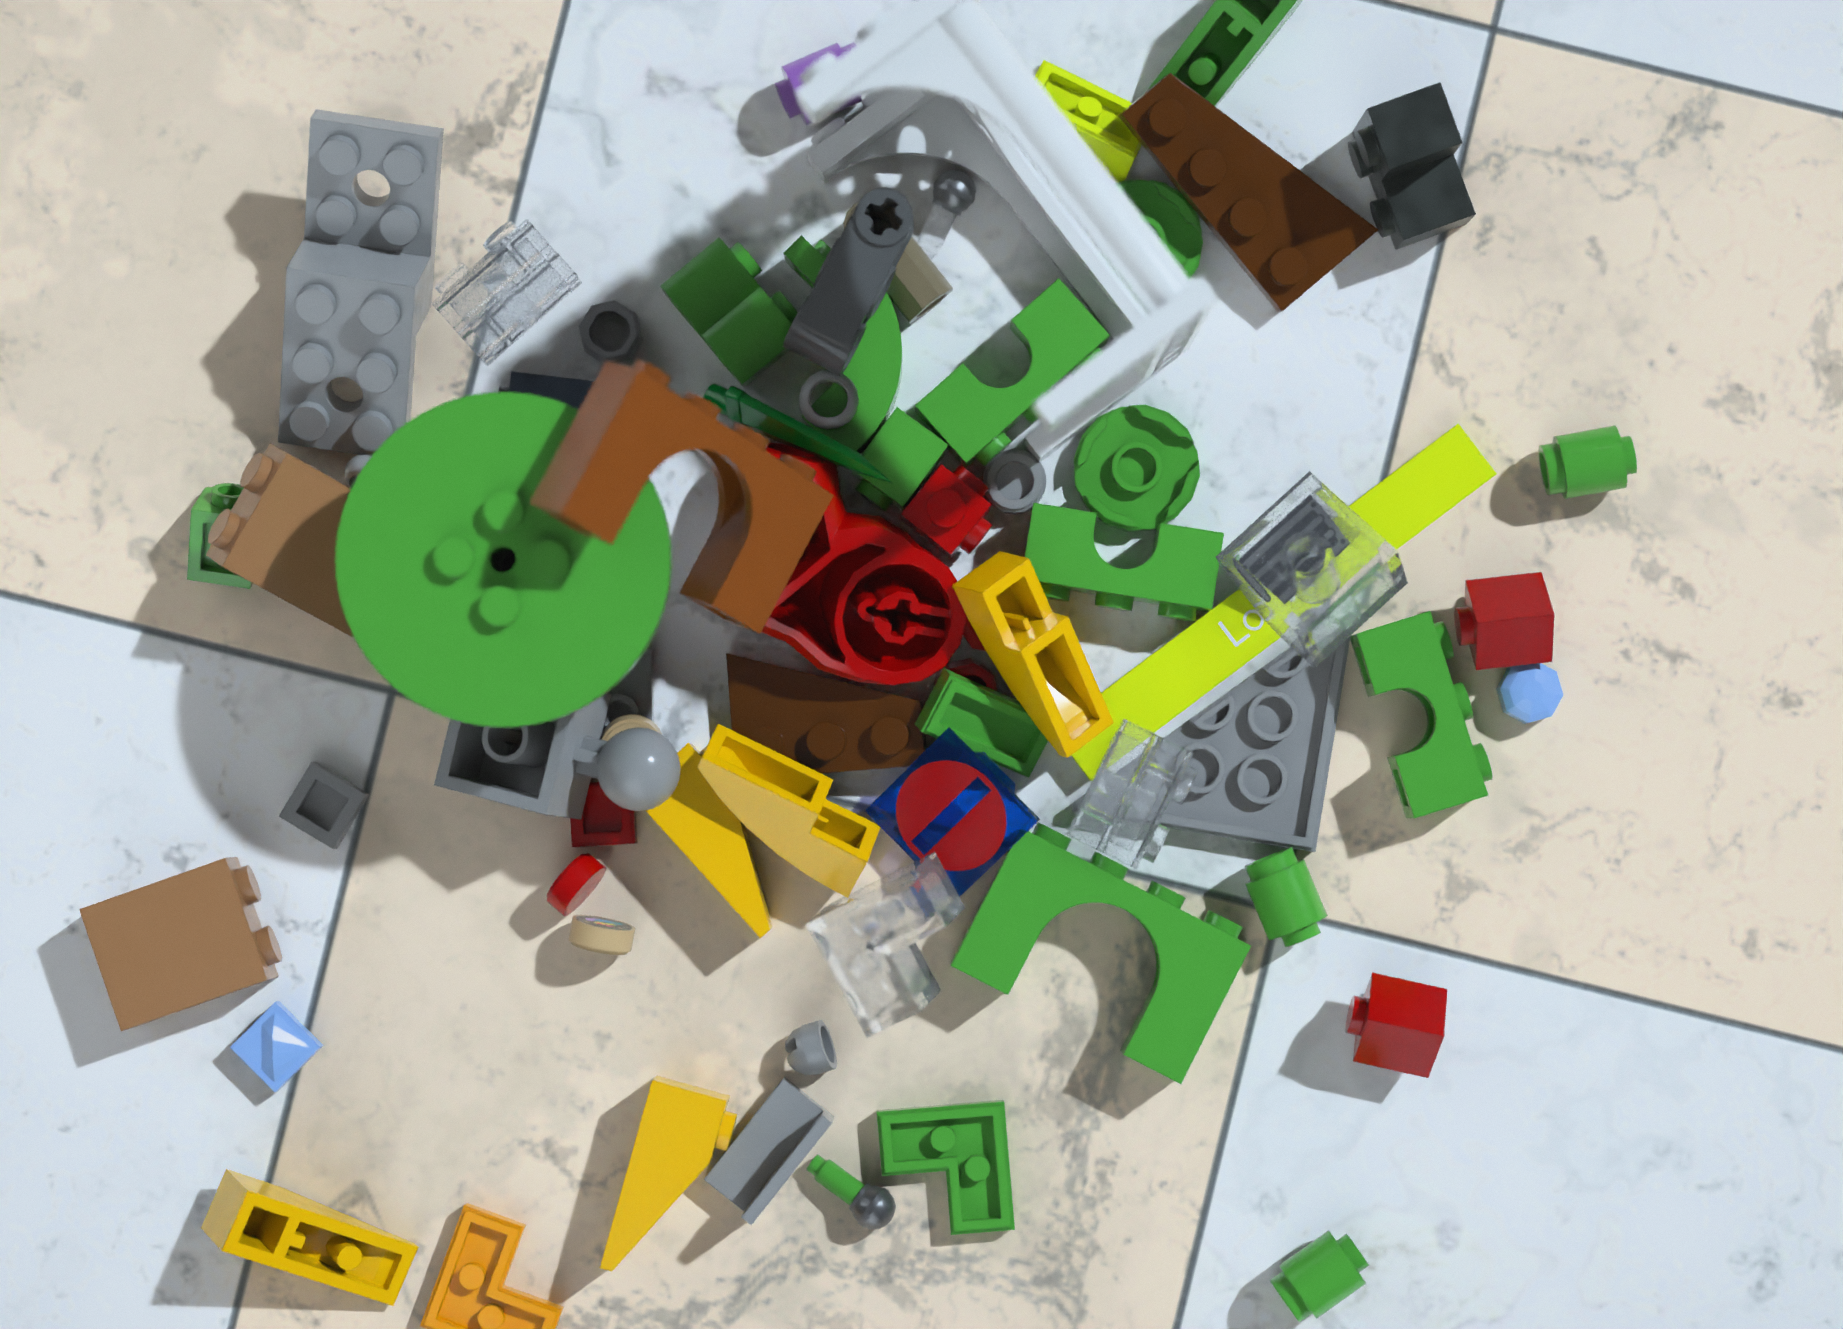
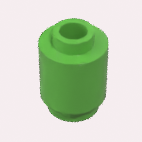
[1538,425,1637,499]
[1245,847,1328,947]
[1270,1230,1369,1323]

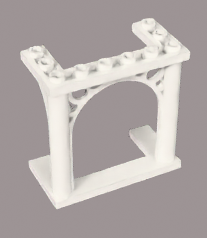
[796,0,1219,462]

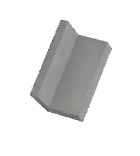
[704,1077,834,1225]

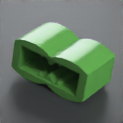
[660,237,798,388]

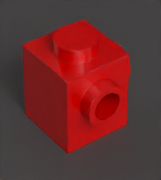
[901,464,993,559]
[1454,572,1555,670]
[1345,972,1448,1078]

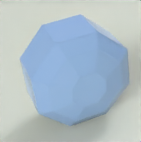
[1496,663,1563,724]

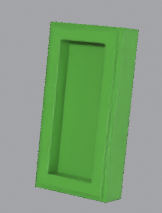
[915,668,1048,778]

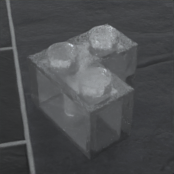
[805,852,965,1038]

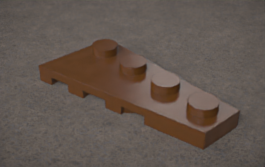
[1118,73,1379,312]

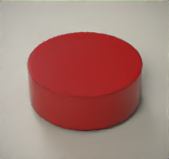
[547,853,606,916]

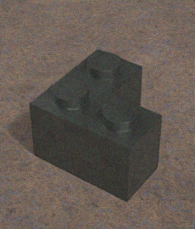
[1348,82,1476,250]

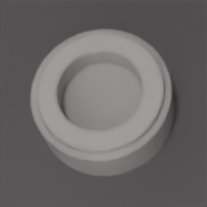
[983,449,1046,514]

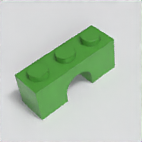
[915,278,1110,468]
[1024,503,1224,621]
[1350,611,1493,818]

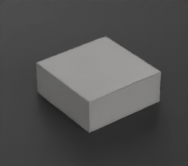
[279,762,370,849]

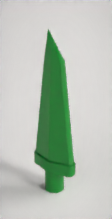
[703,383,893,483]

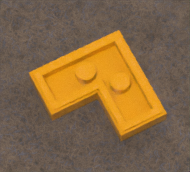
[420,1203,564,1329]

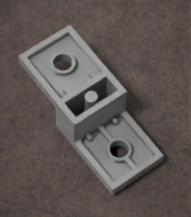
[278,109,444,456]

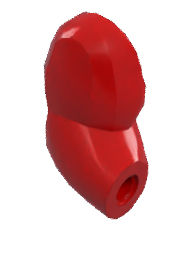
[761,439,967,685]

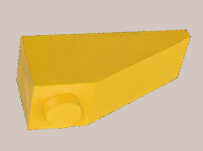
[645,743,773,938]
[600,1075,738,1271]
[201,1169,418,1306]

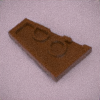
[726,653,928,774]

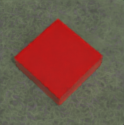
[570,782,637,847]

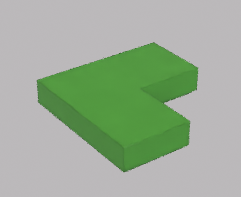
[877,1100,1015,1235]

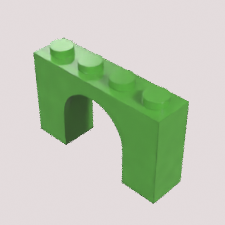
[950,822,1251,1084]

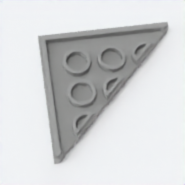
[1072,608,1355,852]

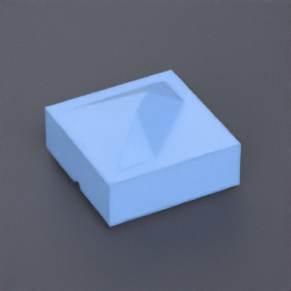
[230,1001,324,1092]

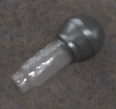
[917,170,976,261]

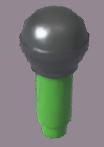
[807,1154,896,1230]

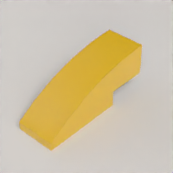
[952,551,1114,758]
[697,724,881,898]

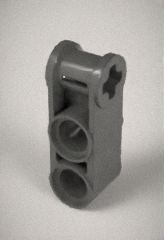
[783,187,914,376]

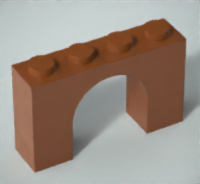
[529,359,834,634]

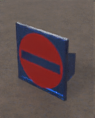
[865,727,1040,902]

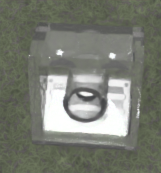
[1216,471,1408,669]

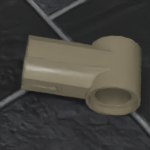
[843,202,953,324]

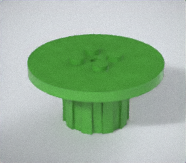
[335,392,672,727]

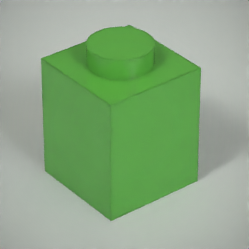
[852,407,949,512]

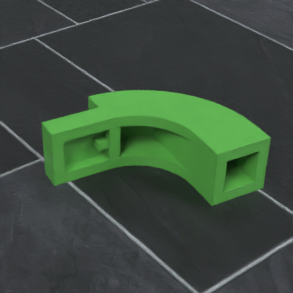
[783,235,903,454]

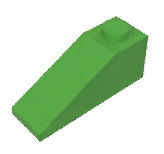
[1148,0,1303,107]

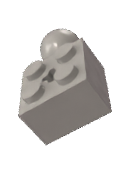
[434,693,680,819]

